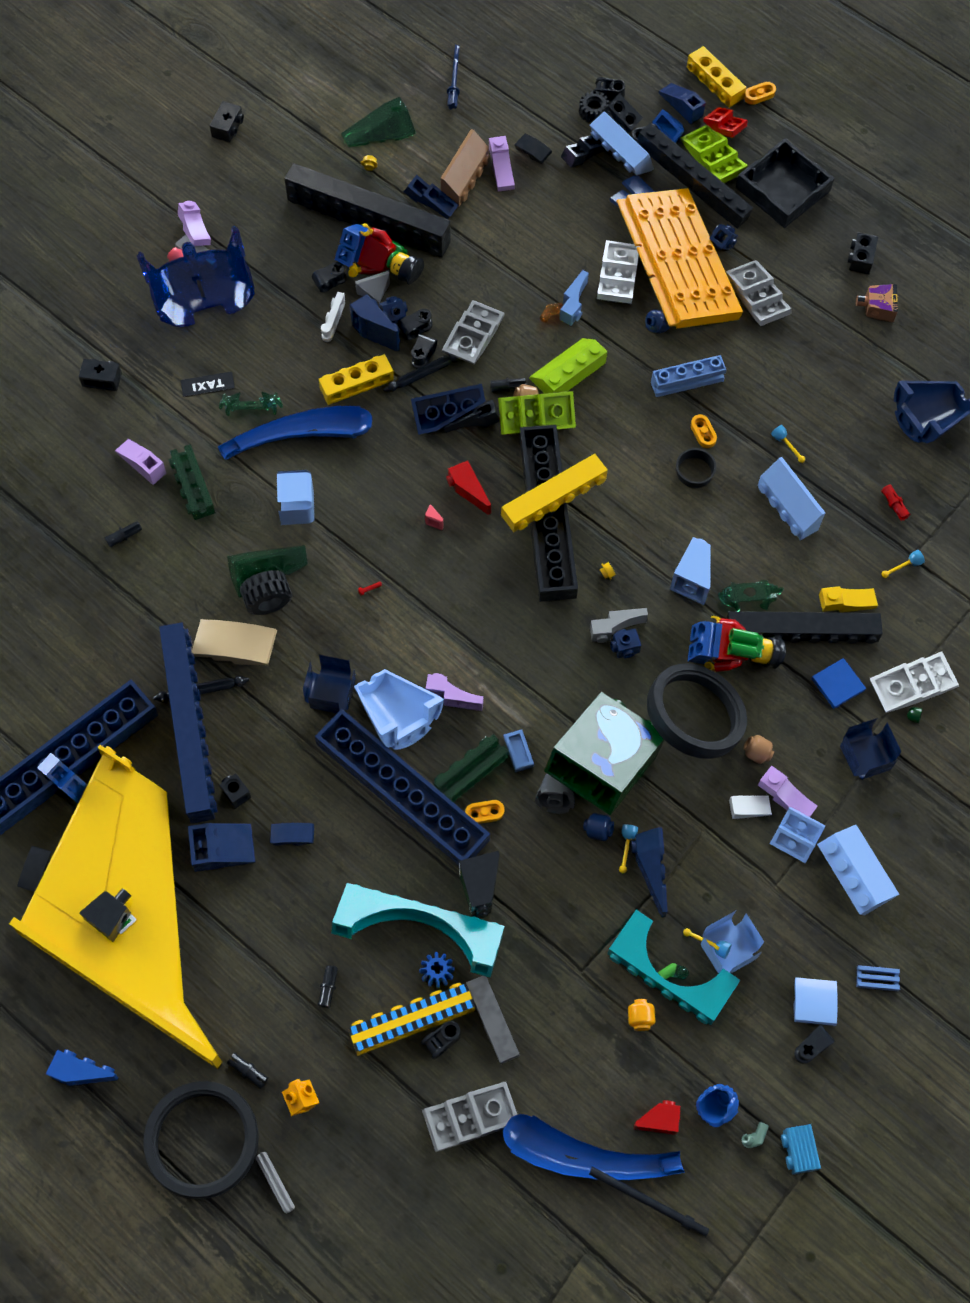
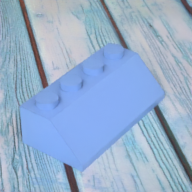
[589,111,654,175]
[758,457,825,540]
[817,825,900,915]

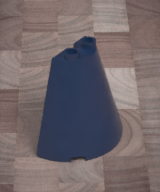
[894,381,970,443]

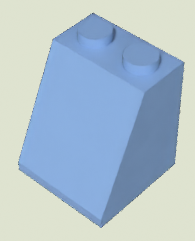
[670,537,710,605]

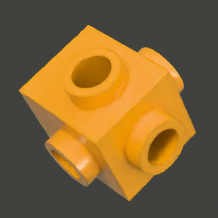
[282,1079,319,1116]

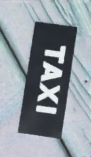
[181,372,235,397]

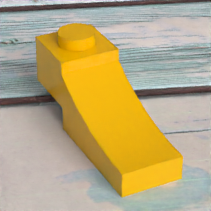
[819,586,878,613]

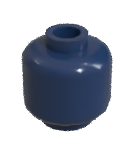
[645,310,670,333]
[583,813,614,841]

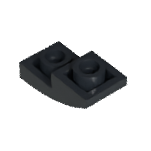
[515,133,552,164]
[17,846,52,892]

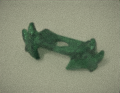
[219,391,283,416]
[718,580,784,611]

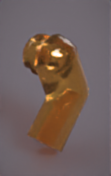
[539,303,563,322]

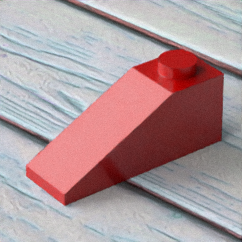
[446,460,491,515]

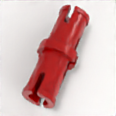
[881,484,911,521]

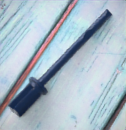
[447,44,460,110]

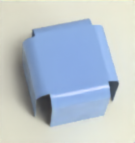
[277,470,314,525]
[700,911,764,973]

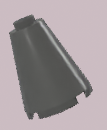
[535,773,575,814]

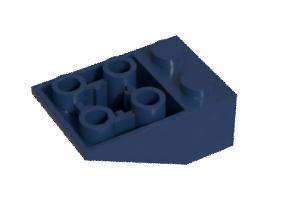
[350,294,400,352]
[188,823,255,872]

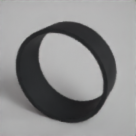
[676,448,716,488]

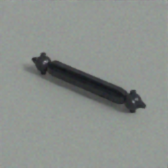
[383,355,459,392]
[153,675,249,703]

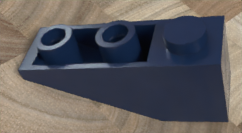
[659,83,706,124]

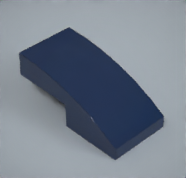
[270,823,314,846]

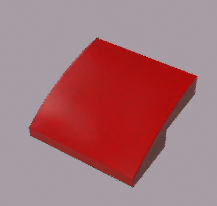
[703,107,748,138]

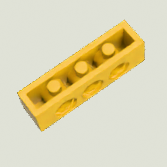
[687,46,746,108]
[319,354,394,405]

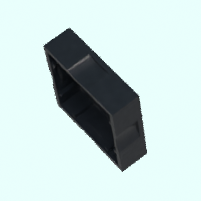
[735,138,834,228]

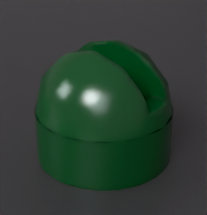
[907,707,923,724]

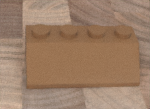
[441,129,490,207]

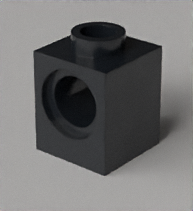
[219,773,251,809]

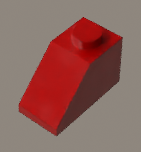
[634,1100,681,1135]

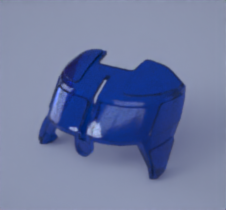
[136,226,255,327]

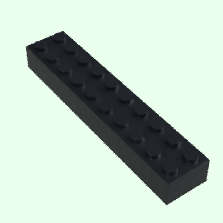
[284,163,451,258]
[519,425,578,602]

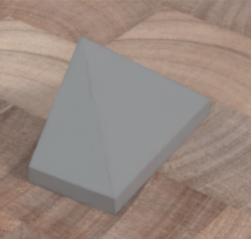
[355,271,390,302]

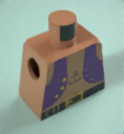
[856,284,898,322]

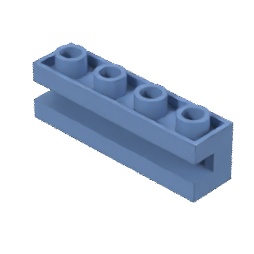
[651,355,726,397]

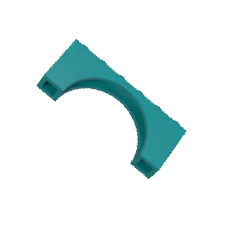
[607,910,740,1025]

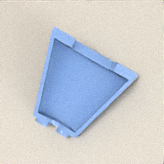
[354,669,444,750]

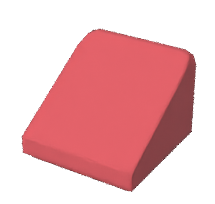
[425,505,444,530]

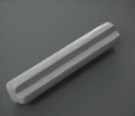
[256,1152,295,1213]

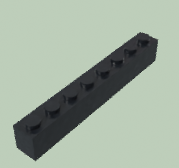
[637,123,753,229]
[726,611,883,644]

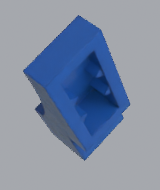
[37,753,87,803]

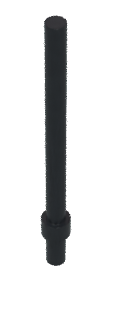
[589,1166,709,1237]

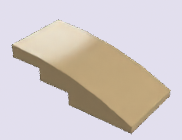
[192,619,277,665]

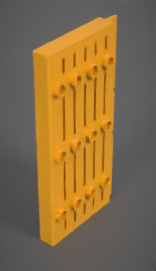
[616,188,743,329]

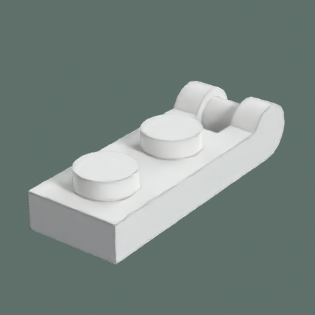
[321,292,345,342]

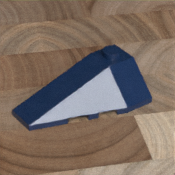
[411,384,486,435]
[631,827,668,917]

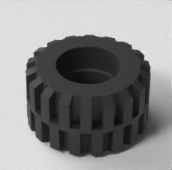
[240,570,293,615]

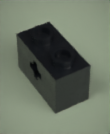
[210,101,244,142]
[79,359,122,391]

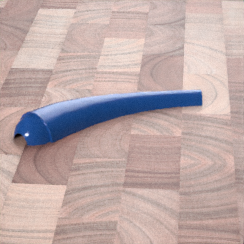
[218,406,372,460]
[503,1114,685,1180]

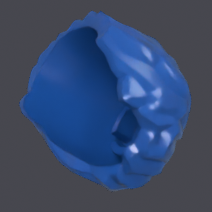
[696,1084,739,1127]

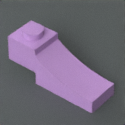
[489,136,515,191]
[178,201,211,246]
[426,673,483,711]
[758,766,817,817]

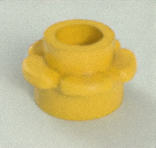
[361,155,377,171]
[600,562,616,580]

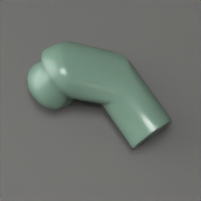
[741,1122,769,1148]

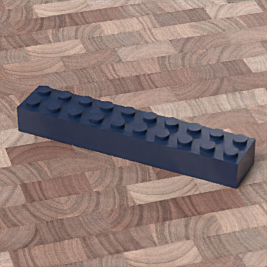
[159,622,218,824]
[0,679,158,835]
[315,709,490,866]

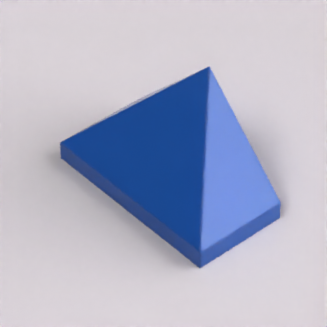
[652,109,684,143]

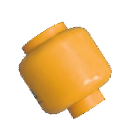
[628,999,655,1031]

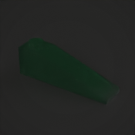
[341,97,416,147]
[227,545,308,598]

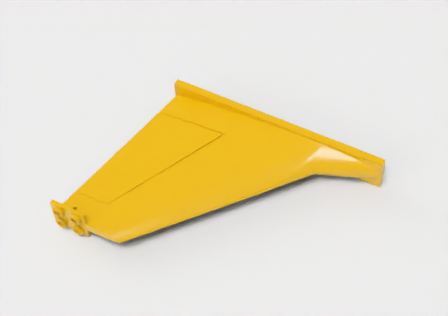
[9,745,222,1069]

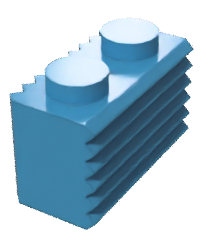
[781,1124,821,1174]

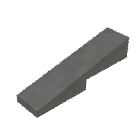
[466,976,520,1064]

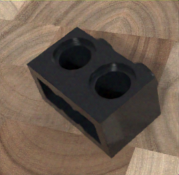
[601,93,643,133]
[847,232,878,275]

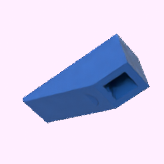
[46,1049,119,1086]

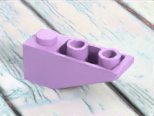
[115,439,166,485]

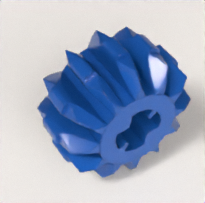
[420,952,455,988]

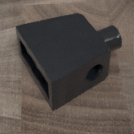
[79,888,131,942]

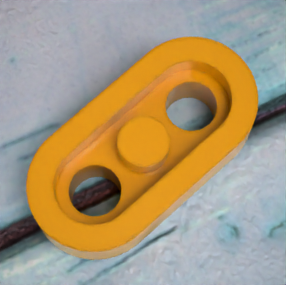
[744,82,776,104]
[691,414,717,448]
[465,800,504,824]

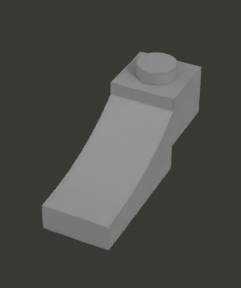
[590,608,648,643]

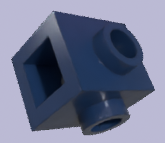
[709,224,738,250]
[379,296,408,323]
[610,628,641,658]

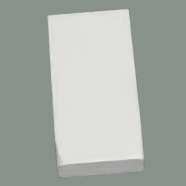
[729,796,772,819]

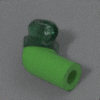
[657,963,689,980]

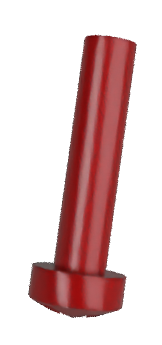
[358,582,382,596]

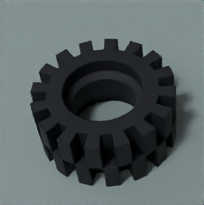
[579,91,609,123]

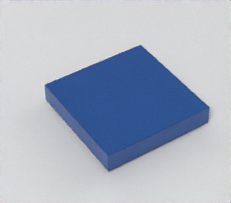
[811,658,866,709]

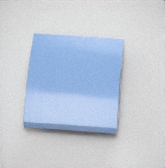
[770,807,825,863]
[793,978,837,1026]

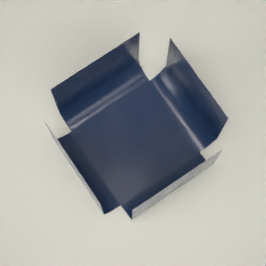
[303,655,356,713]
[840,718,901,780]

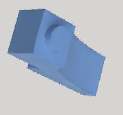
[559,270,589,326]

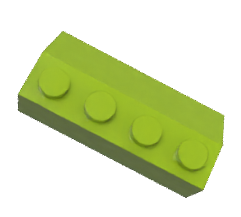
[529,338,607,394]

